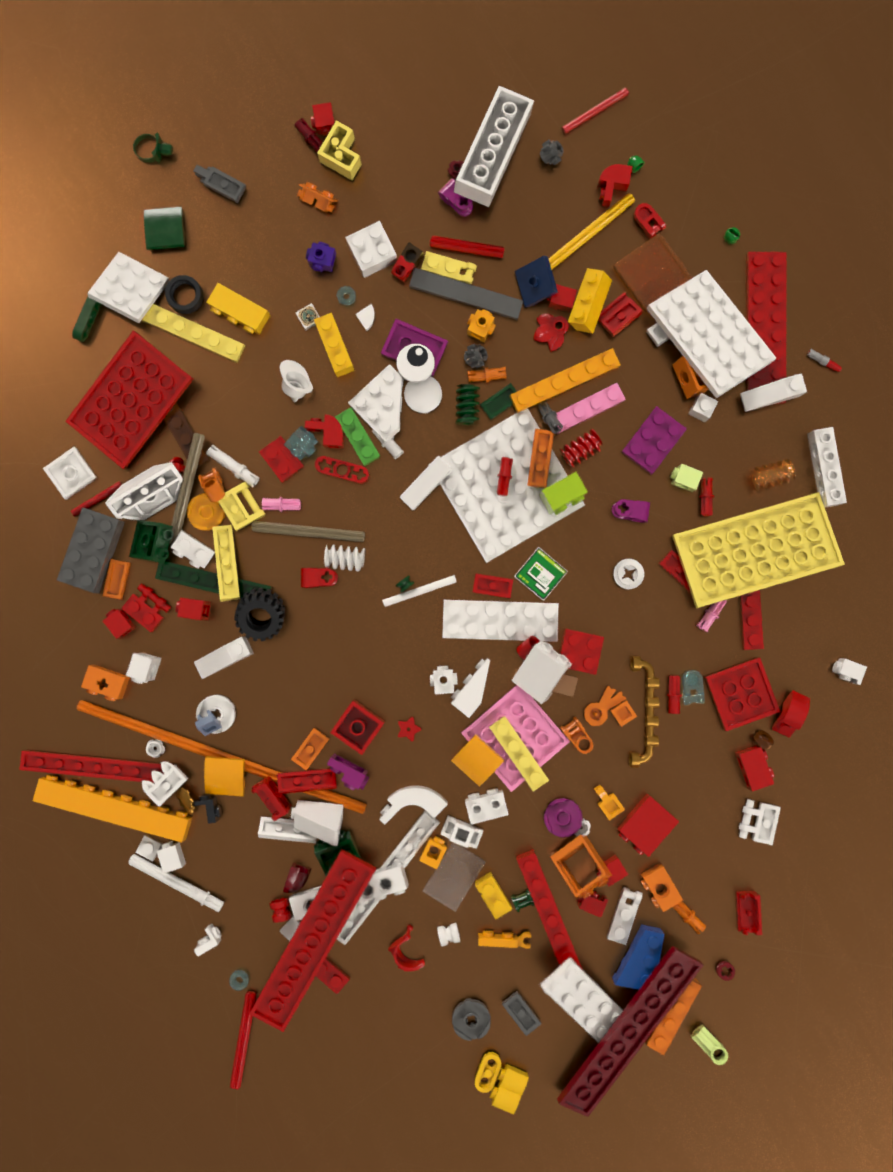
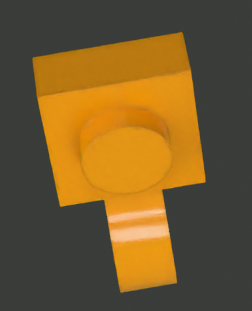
[594,784,625,821]

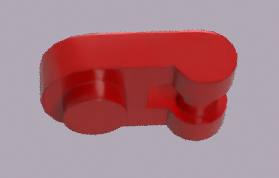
[634,203,666,239]

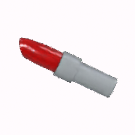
[807,349,841,372]

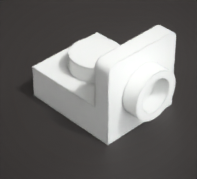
[194,923,222,956]

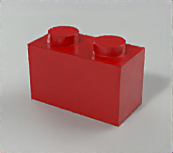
[175,598,211,621]
[735,745,775,792]

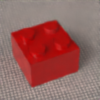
[559,629,604,675]
[330,699,386,755]

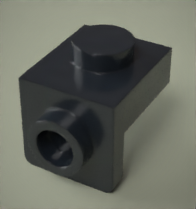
[194,794,222,824]

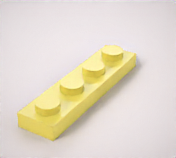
[212,525,240,602]
[489,716,549,792]

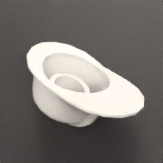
[279,360,313,402]

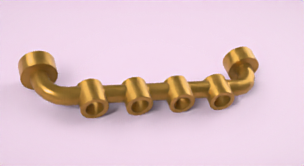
[629,656,660,768]

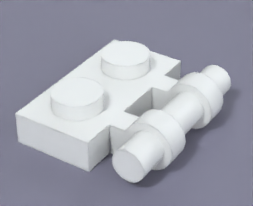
[739,799,781,845]

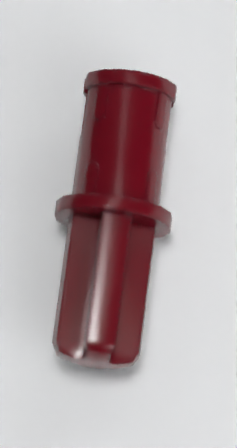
[294,118,323,153]

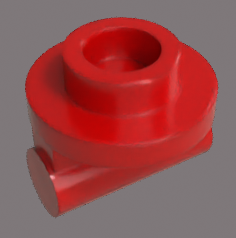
[169,457,186,473]

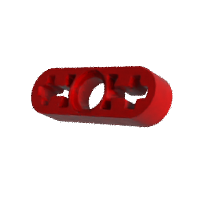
[315,456,369,484]

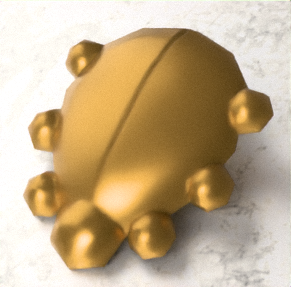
[176,787,195,815]

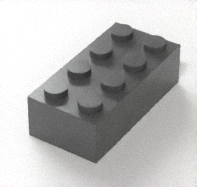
[57,507,125,594]

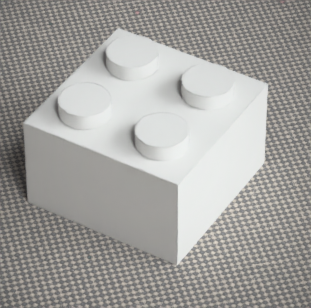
[345,221,397,278]

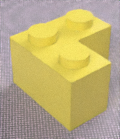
[317,120,362,180]

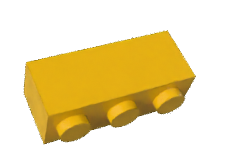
[568,268,612,333]
[207,283,270,335]
[314,313,355,377]

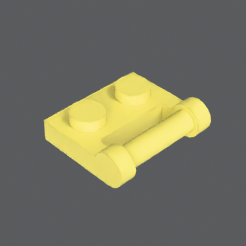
[218,482,266,531]

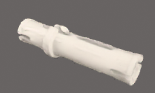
[206,445,260,488]

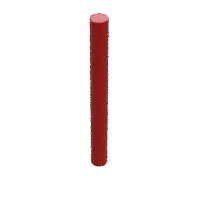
[562,87,629,134]

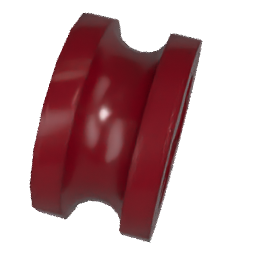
[716,961,735,981]

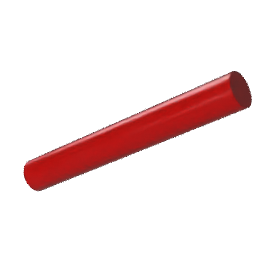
[71,481,122,517]

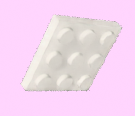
[88,252,169,323]

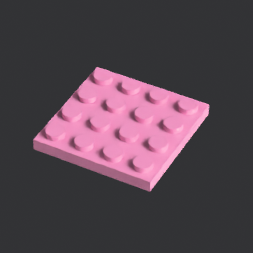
[461,685,570,792]

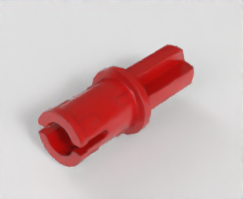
[497,457,513,496]
[699,478,715,516]
[667,675,682,714]

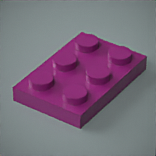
[381,319,448,377]
[621,406,687,475]

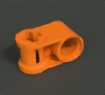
[198,468,225,502]
[560,716,593,754]

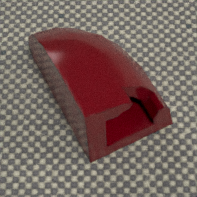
[283,863,311,893]

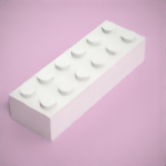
[454,86,534,207]

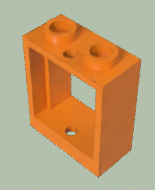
[550,835,612,898]

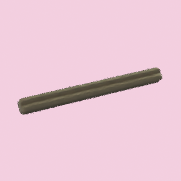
[169,433,205,544]
[251,521,365,542]

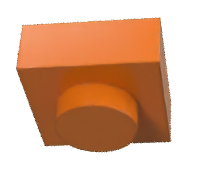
[610,700,637,727]

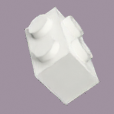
[171,530,215,569]
[465,788,508,824]

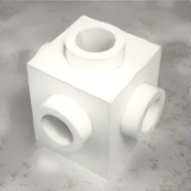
[430,666,457,694]

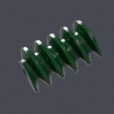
[455,384,480,426]

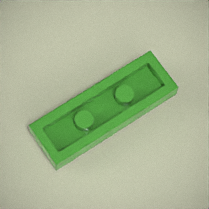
[335,407,381,466]

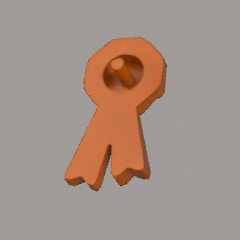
[584,685,626,726]

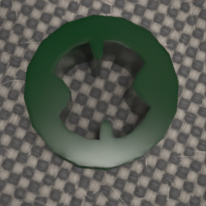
[395,575,414,593]

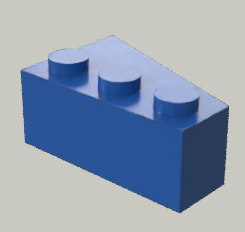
[612,925,664,990]

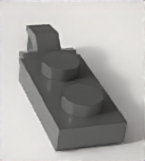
[193,165,246,203]

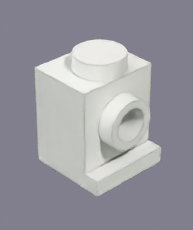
[832,658,867,685]

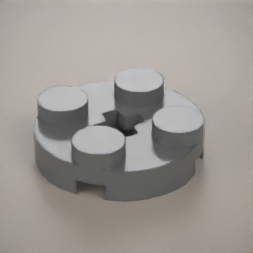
[452,998,491,1041]

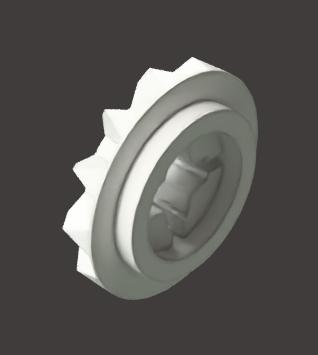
[613,559,644,589]

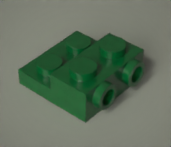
[129,520,173,564]
[314,830,362,876]

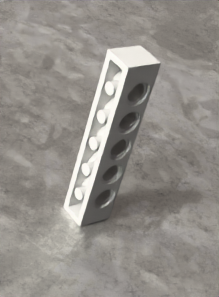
[289,862,409,921]

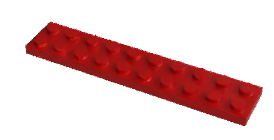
[249,849,376,1032]

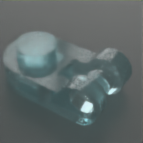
[682,670,705,705]

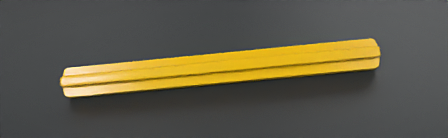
[549,193,635,270]

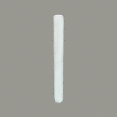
[382,575,457,607]

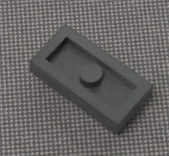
[502,991,541,1036]

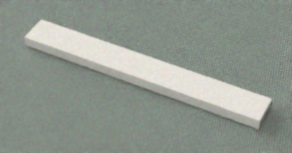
[337,810,440,945]

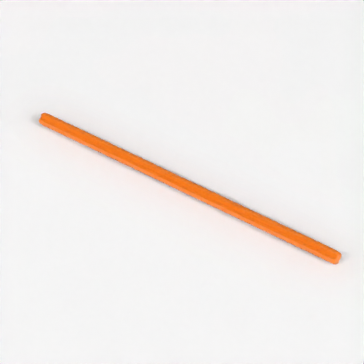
[77,700,367,814]

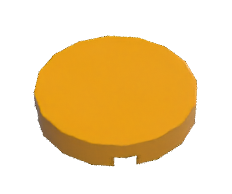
[187,493,225,531]

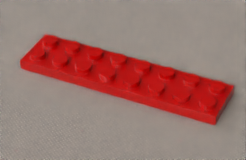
[746,252,787,404]

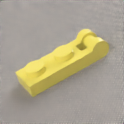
[421,251,477,285]

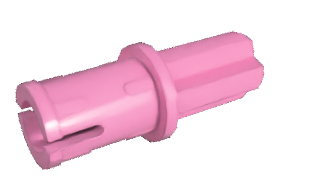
[262,497,301,512]
[697,600,727,632]

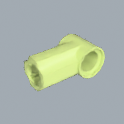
[691,1024,728,1065]

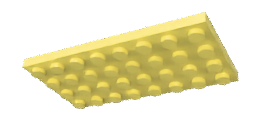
[672,492,845,609]

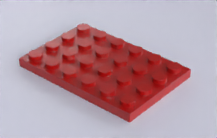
[65,330,194,469]

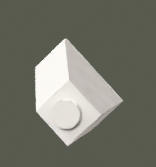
[291,800,344,846]

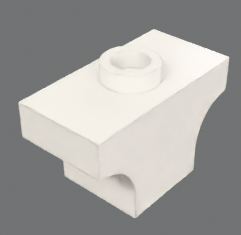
[440,816,483,849]

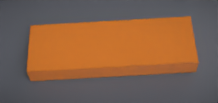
[527,429,554,489]

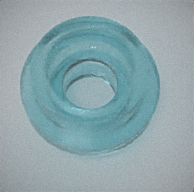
[337,286,356,306]
[229,970,249,991]

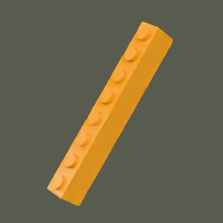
[33,774,192,843]

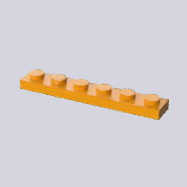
[510,348,620,413]

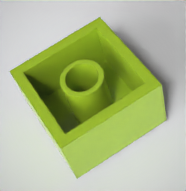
[539,471,588,515]

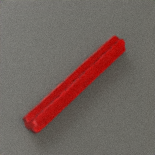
[430,236,504,258]

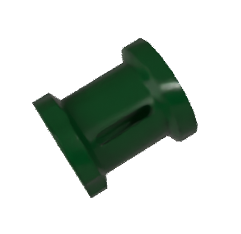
[511,889,535,913]

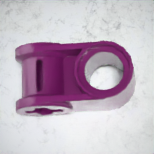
[438,178,473,216]
[611,499,650,523]

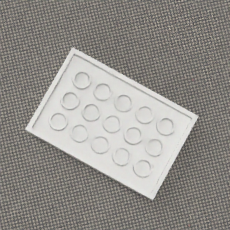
[646,270,776,398]

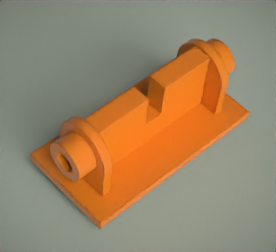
[297,182,338,213]

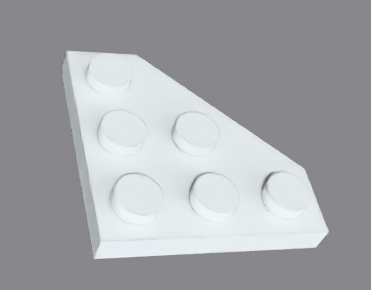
[348,364,403,443]

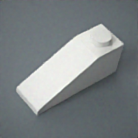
[740,373,807,412]
[194,636,254,679]

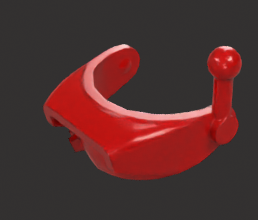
[388,925,425,972]

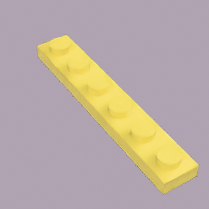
[141,304,245,363]

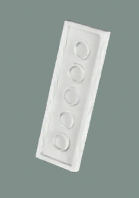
[443,600,559,642]
[540,958,623,1043]

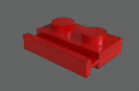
[598,292,643,337]
[259,435,304,483]

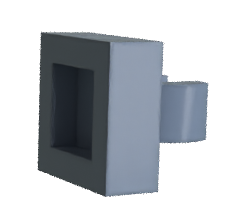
[195,710,222,736]

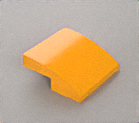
[451,734,504,787]
[204,756,245,797]

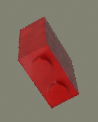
[617,794,679,857]

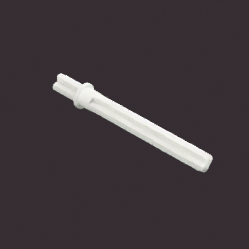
[129,854,224,912]

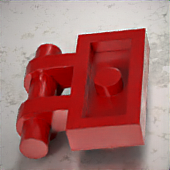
[121,583,172,632]

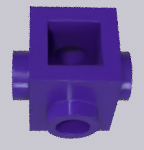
[306,242,337,272]

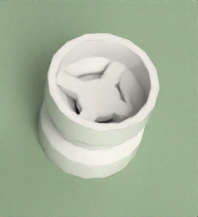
[437,923,461,946]

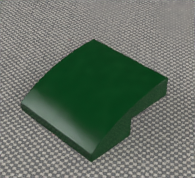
[144,207,185,250]

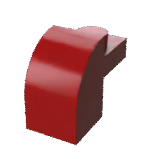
[597,164,632,208]
[305,414,344,449]
[772,690,810,738]

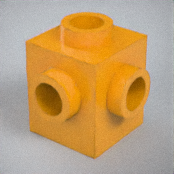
[467,309,496,342]

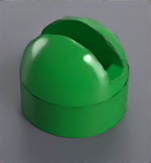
[628,155,645,173]
[724,227,740,244]

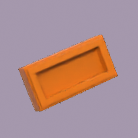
[102,559,131,600]

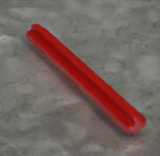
[230,991,257,1089]

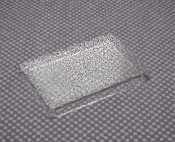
[423,842,486,912]

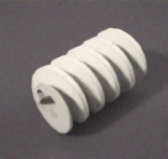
[324,545,365,572]

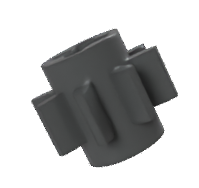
[540,139,564,165]
[464,343,488,368]

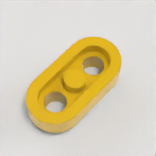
[475,1052,501,1093]

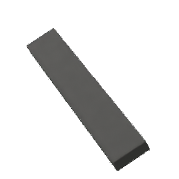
[409,268,523,320]

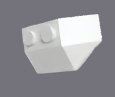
[105,462,183,520]

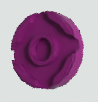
[544,798,583,838]

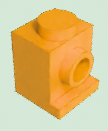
[419,836,447,869]

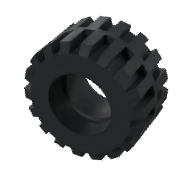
[234,588,285,641]

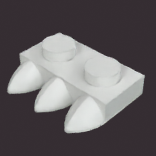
[142,762,189,807]

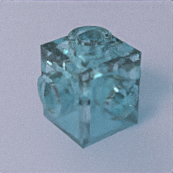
[284,426,319,460]

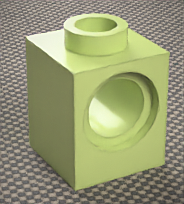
[671,464,703,492]

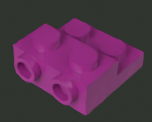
[327,754,369,790]

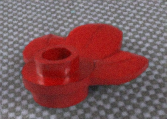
[534,313,569,351]

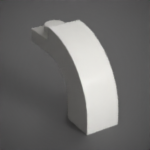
[379,786,448,825]

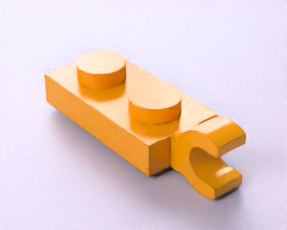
[478,931,531,949]

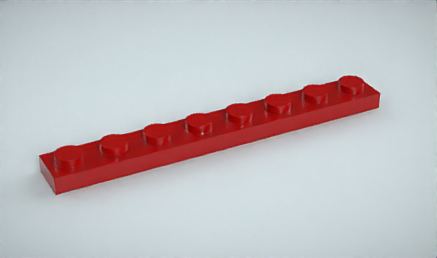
[19,750,177,783]

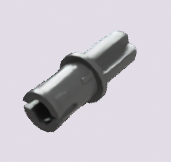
[538,401,563,433]

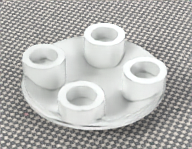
[404,376,442,414]

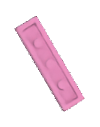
[557,383,626,435]

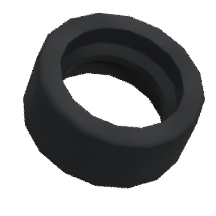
[165,275,204,314]

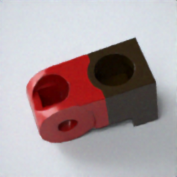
[391,242,425,282]

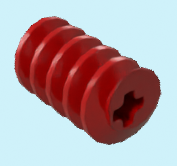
[559,429,603,468]

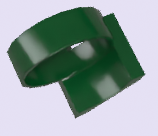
[133,132,173,163]

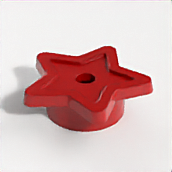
[398,717,422,742]

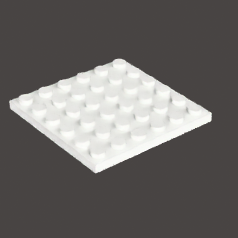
[429,409,585,563]

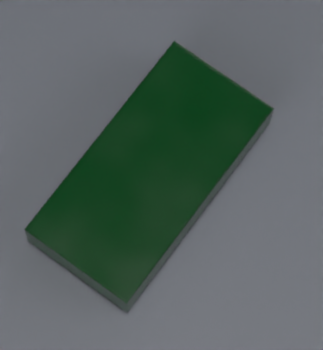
[480,383,517,421]

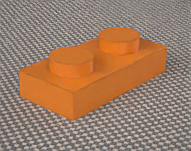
[291,727,330,771]

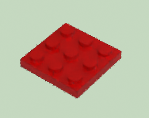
[705,657,780,732]

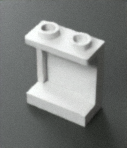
[511,641,572,704]

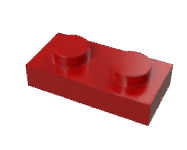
[472,573,513,598]
[316,957,350,994]

